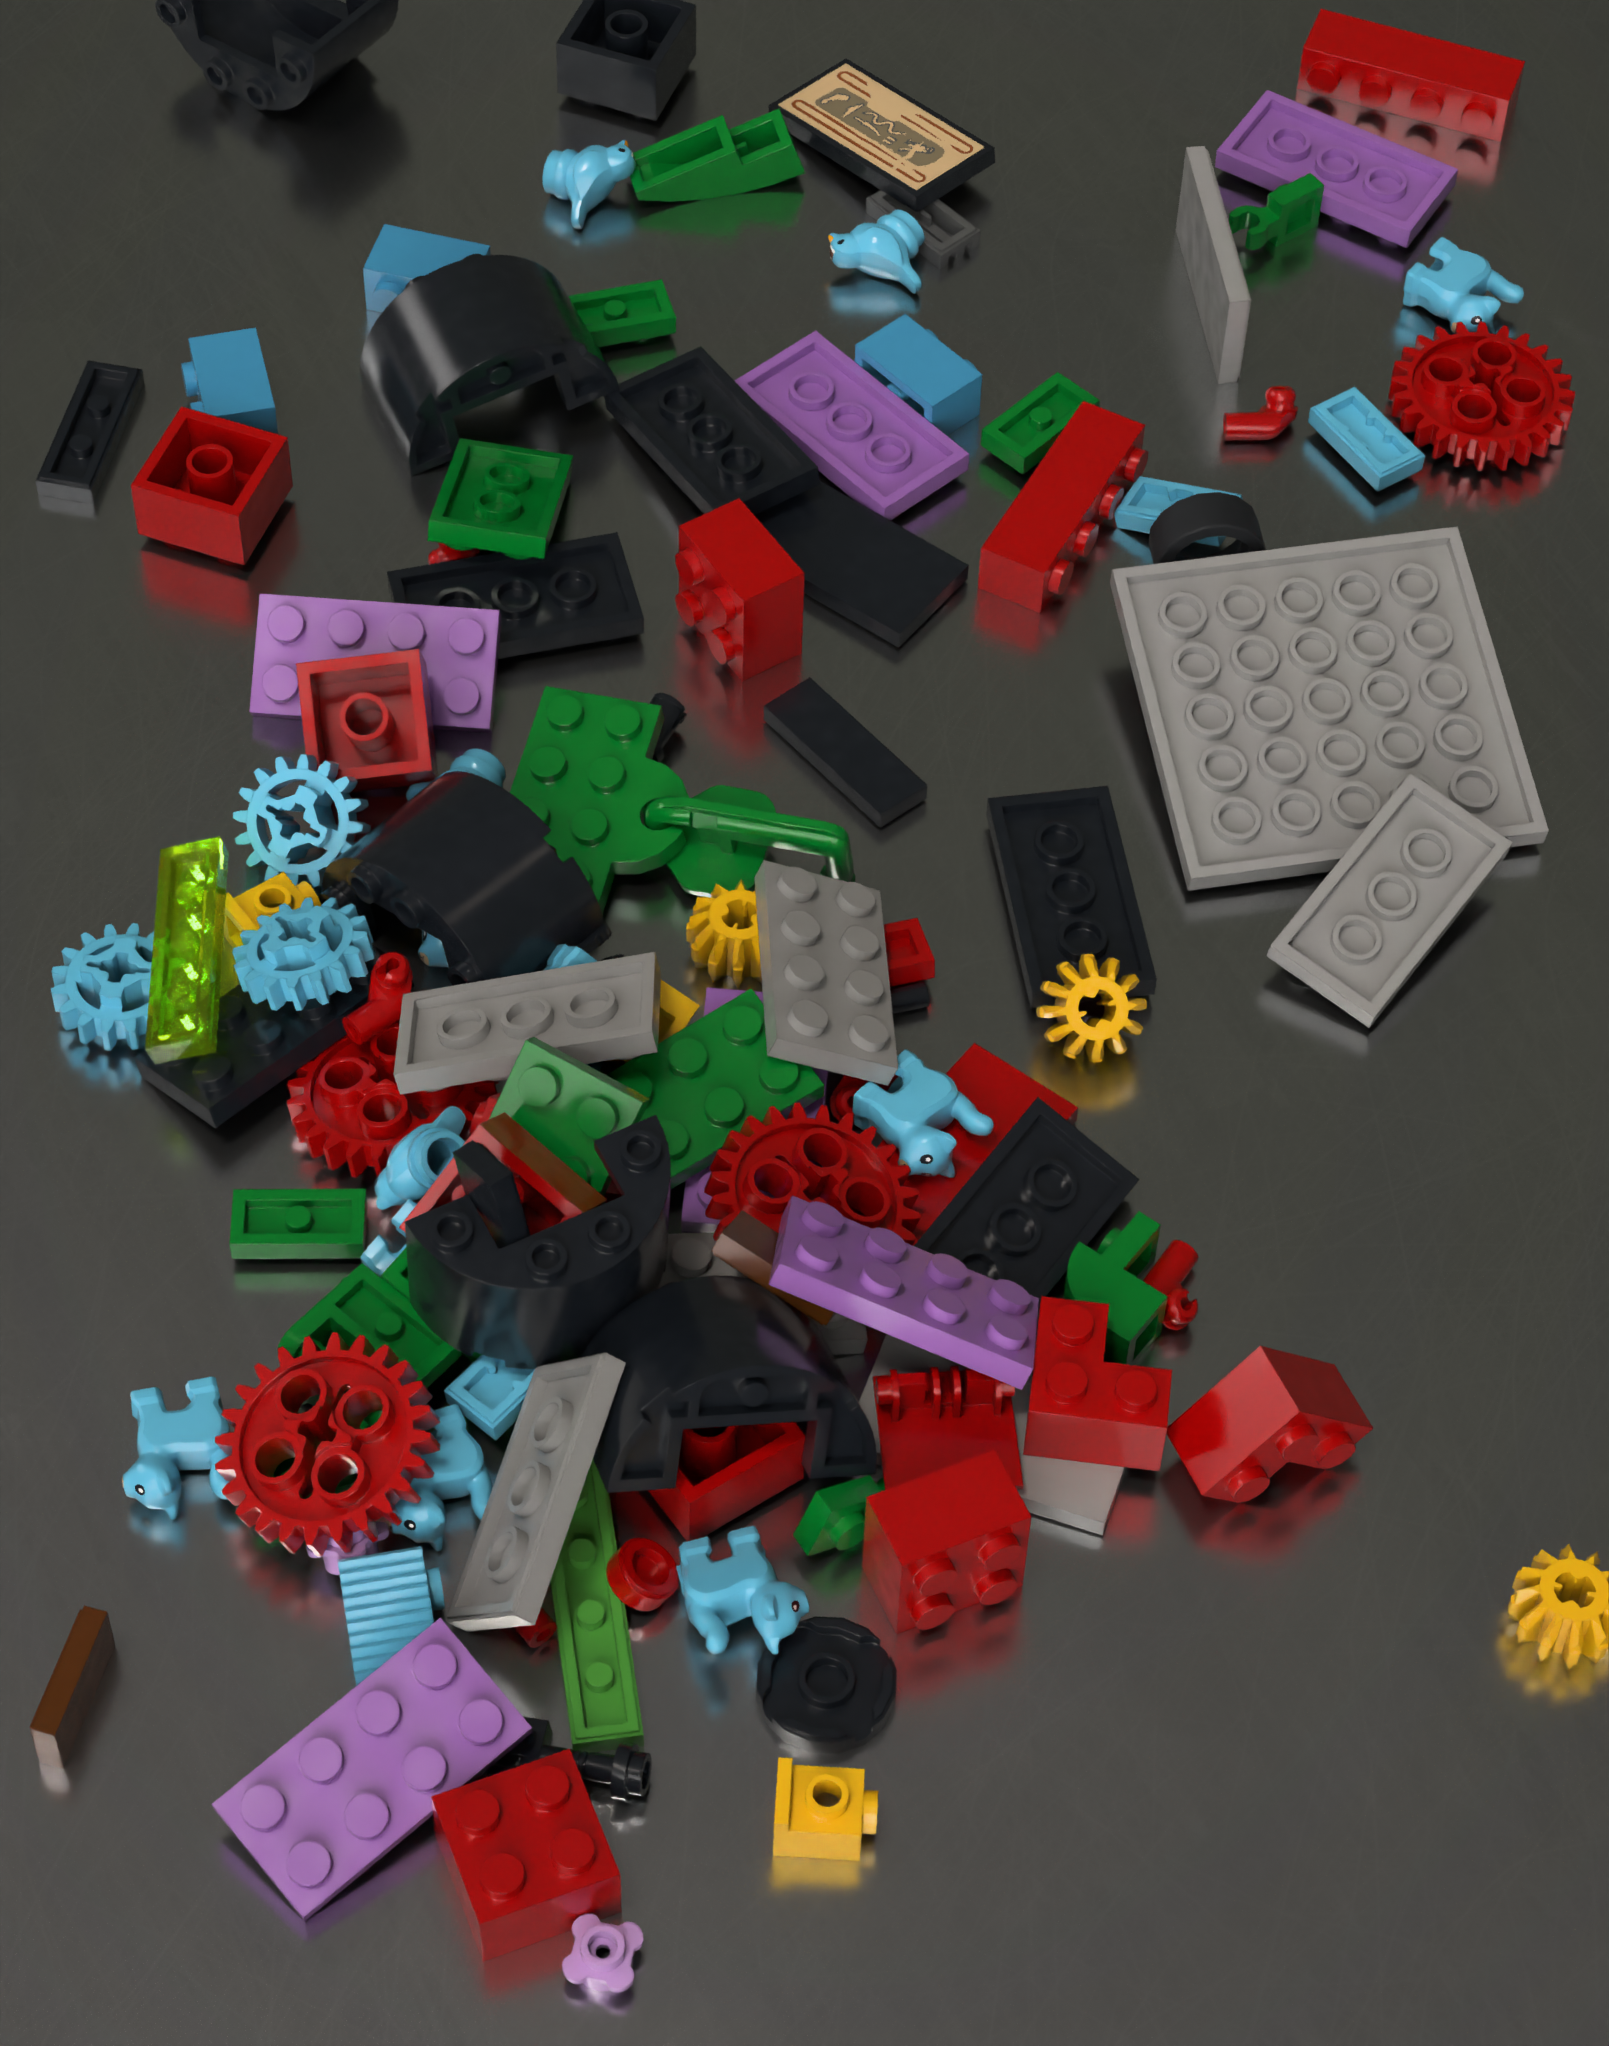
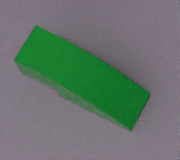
[630,108,805,202]

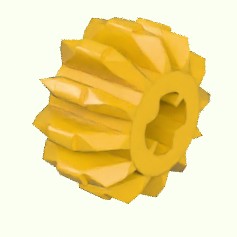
[686,879,762,988]
[1036,954,1147,1063]
[1508,1544,1609,1669]

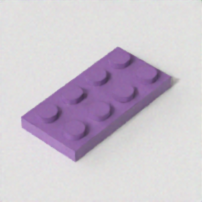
[1215,90,1458,248]
[735,330,969,520]
[249,594,502,733]
[769,1195,1039,1390]
[212,1618,532,1922]

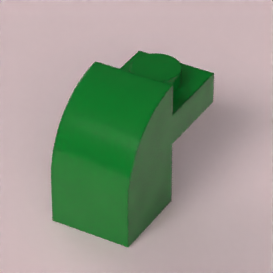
[1063,1211,1168,1365]

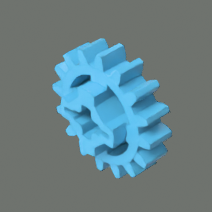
[233,754,371,887]
[232,897,375,1011]
[51,923,192,1051]

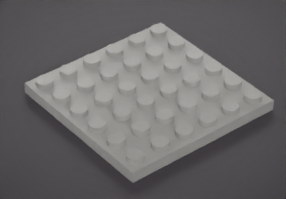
[1110,526,1549,891]

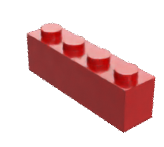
[1297,9,1525,142]
[978,401,1148,613]

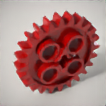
[1388,322,1575,471]
[287,1020,499,1178]
[704,1102,921,1279]
[215,1332,441,1556]

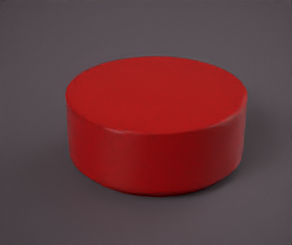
[606,1538,679,1611]

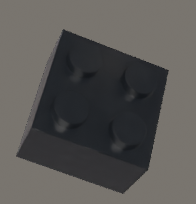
[556,0,696,120]

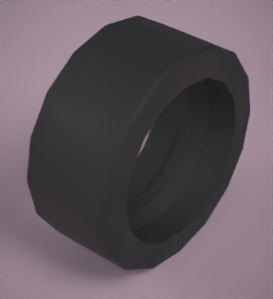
[1149,492,1266,564]

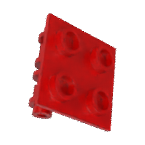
[872,1365,1023,1490]

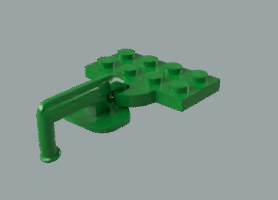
[510,686,856,914]

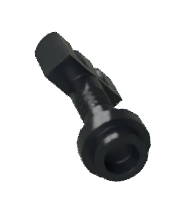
[486,1717,652,1802]

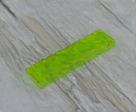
[145,837,229,1064]

